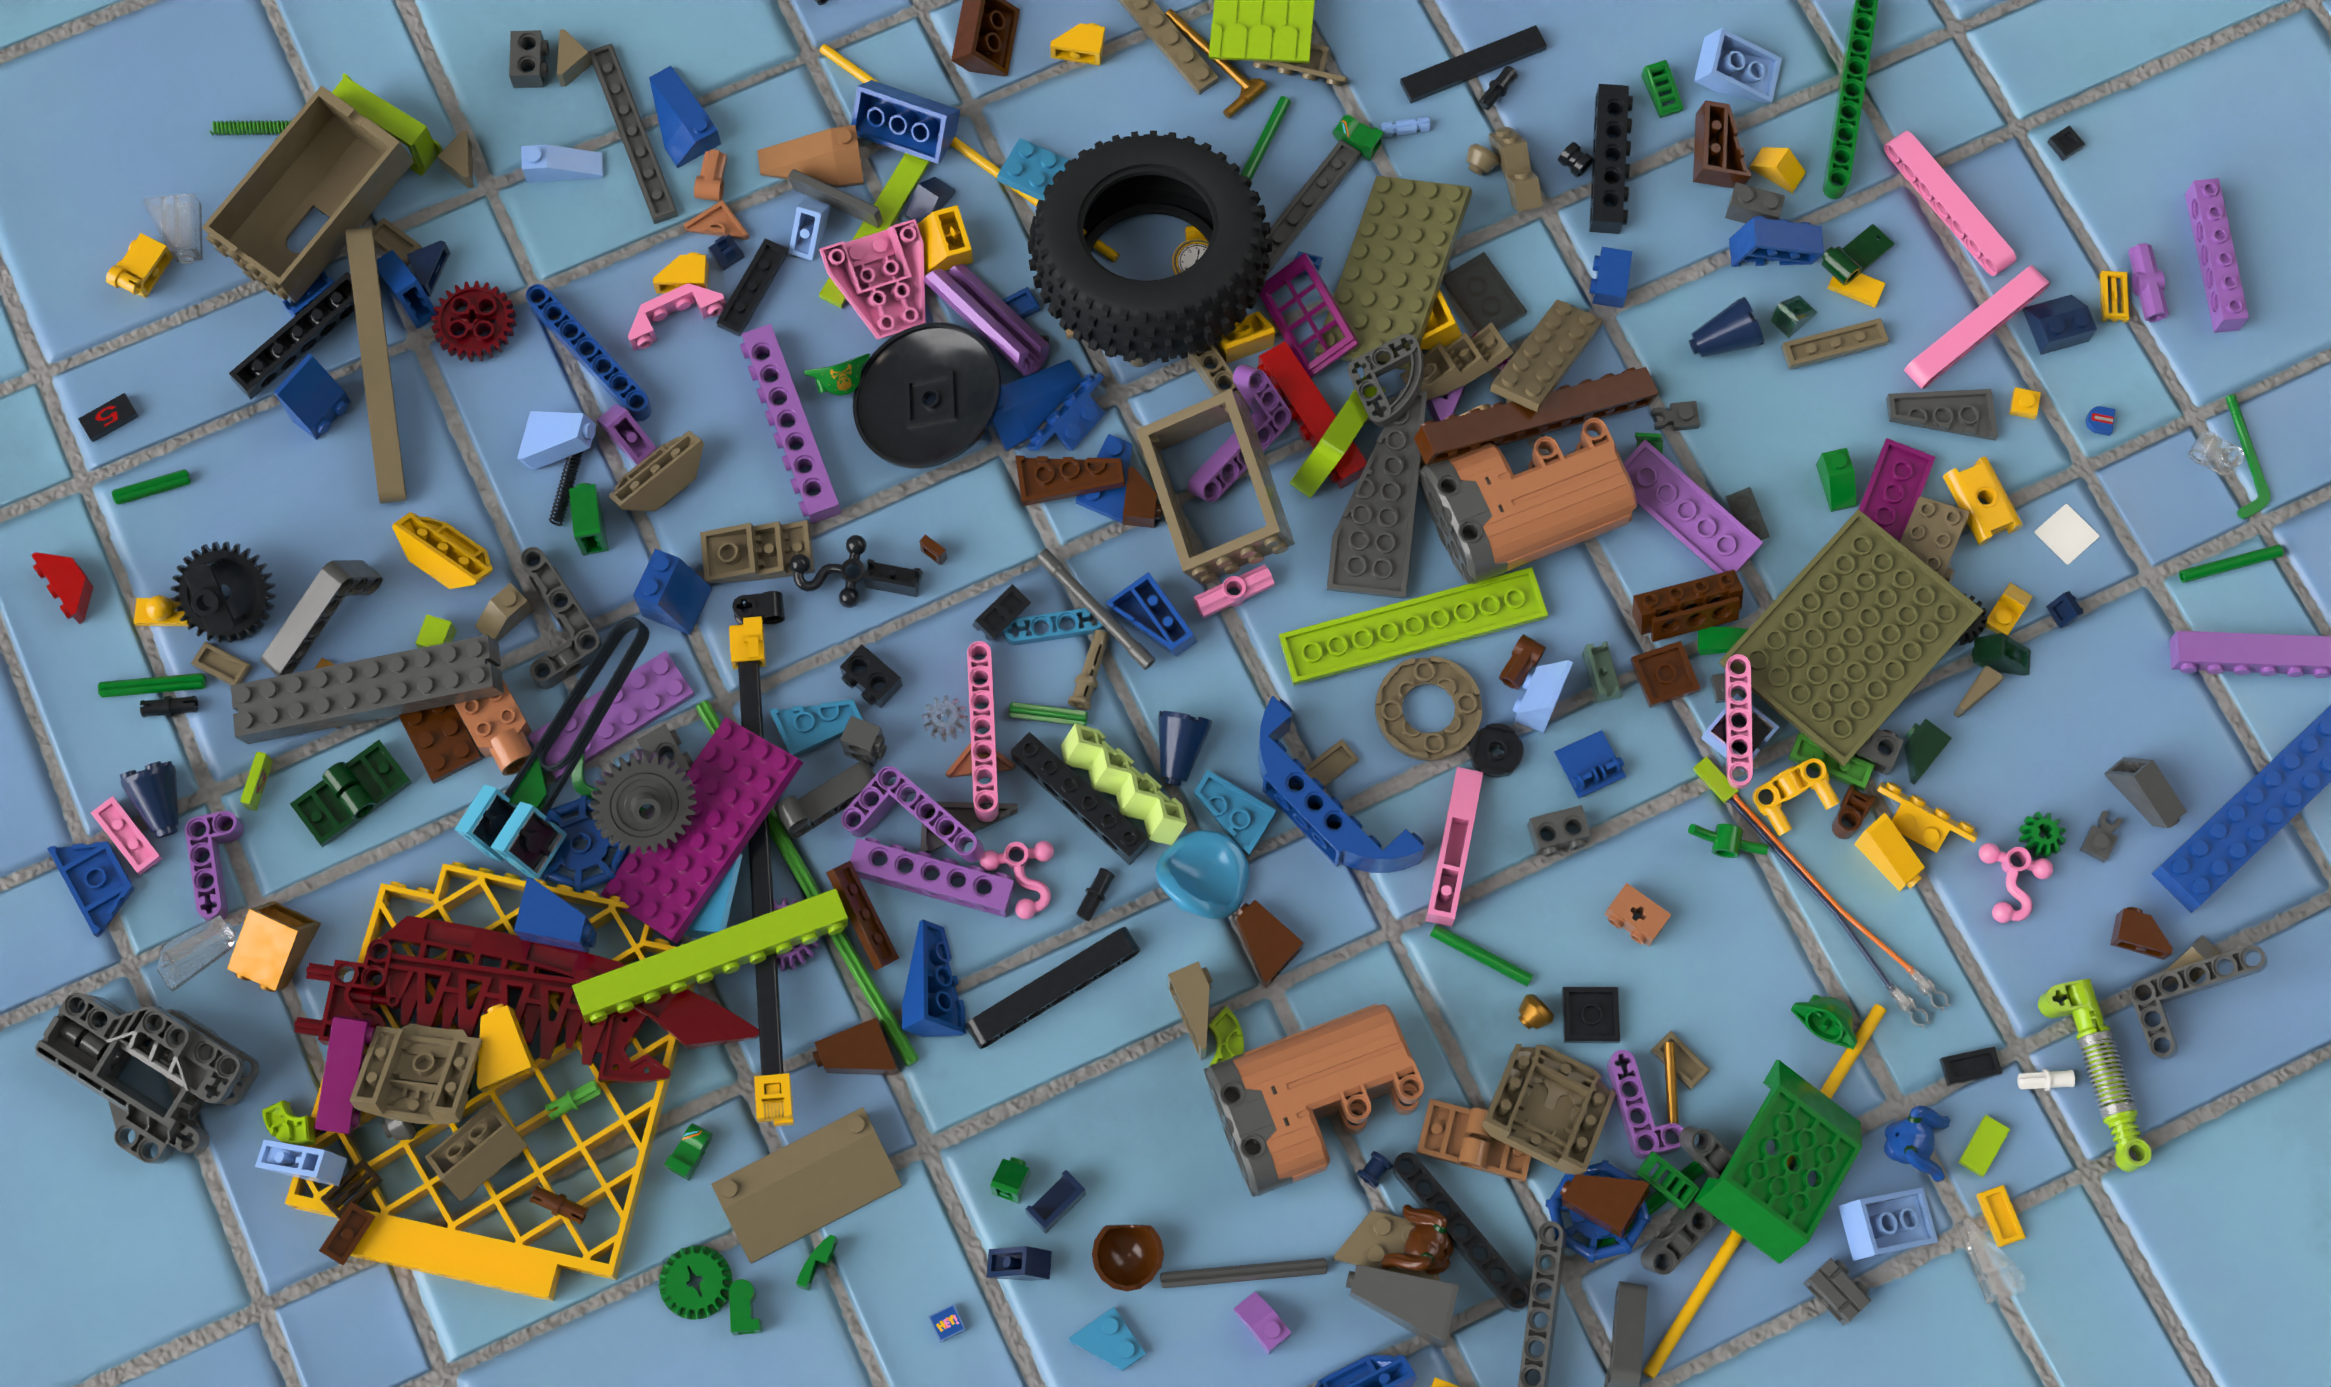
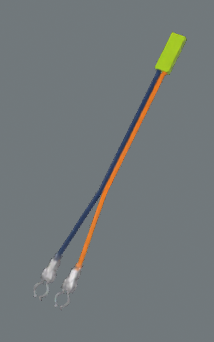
[1693,756,1950,1029]

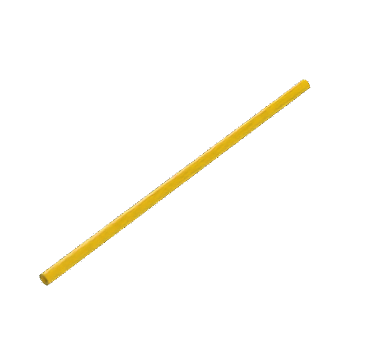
[1642,1004,1887,1379]

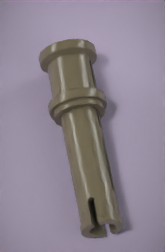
[1068,630,1111,710]

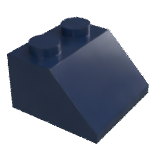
[2023,294,2097,355]

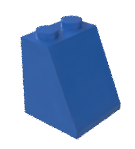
[633,548,712,635]
[514,877,597,953]

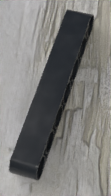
[965,927,1141,1049]
[1392,1152,1530,1312]

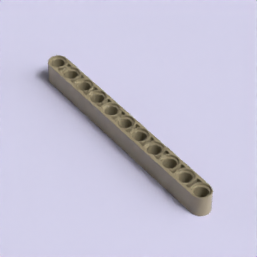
[345,227,407,504]

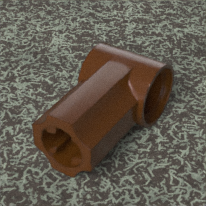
[1499,634,1546,690]

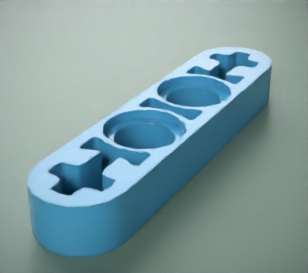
[1003,608,1104,645]

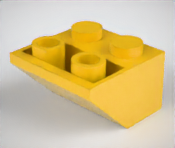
[917,205,973,276]

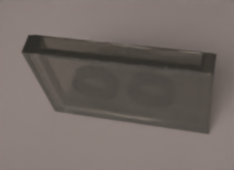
[1442,252,1527,332]

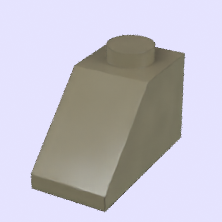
[475,582,533,642]

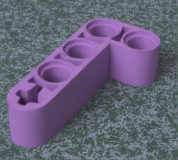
[185,811,244,924]
[1607,1050,1684,1159]

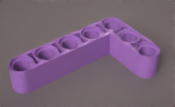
[1188,365,1291,502]
[841,766,984,862]

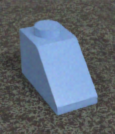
[788,198,830,261]

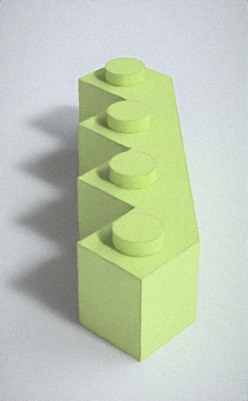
[1061,724,1187,845]

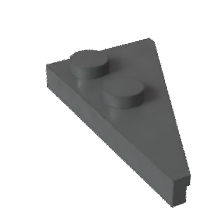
[920,802,1018,853]

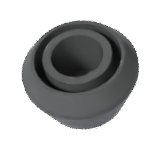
[381,1118,417,1141]

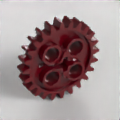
[431,281,517,362]

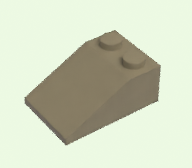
[1168,961,1212,1060]

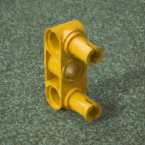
[1752,758,1840,836]

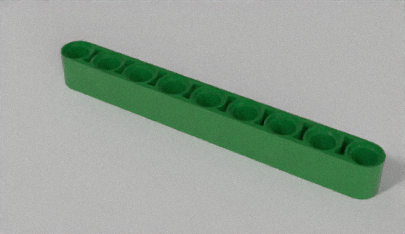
[1823,0,1878,199]

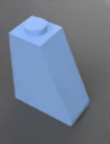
[517,411,597,470]

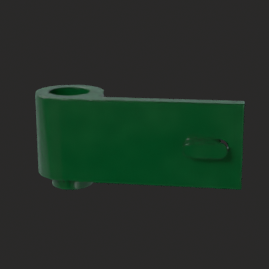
[1821,224,1895,286]

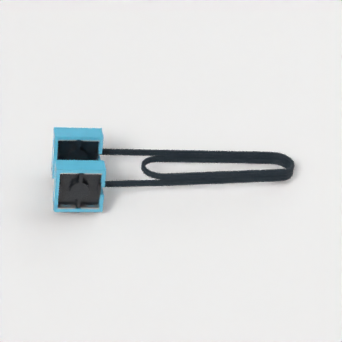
[454,617,649,880]

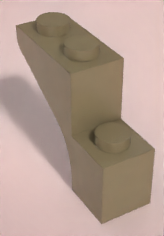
[1488,127,1543,212]

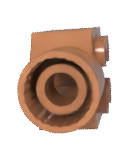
[454,680,533,776]

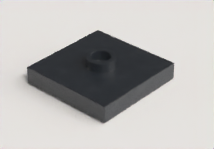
[1562,987,1620,1043]

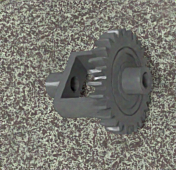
[590,748,697,854]

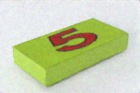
[240,751,273,811]

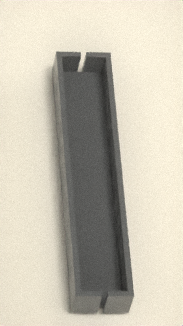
[231,635,504,744]

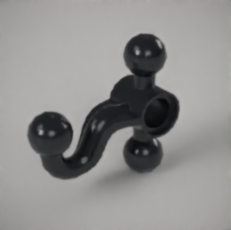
[789,535,867,608]

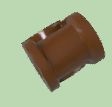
[1832,785,1875,839]

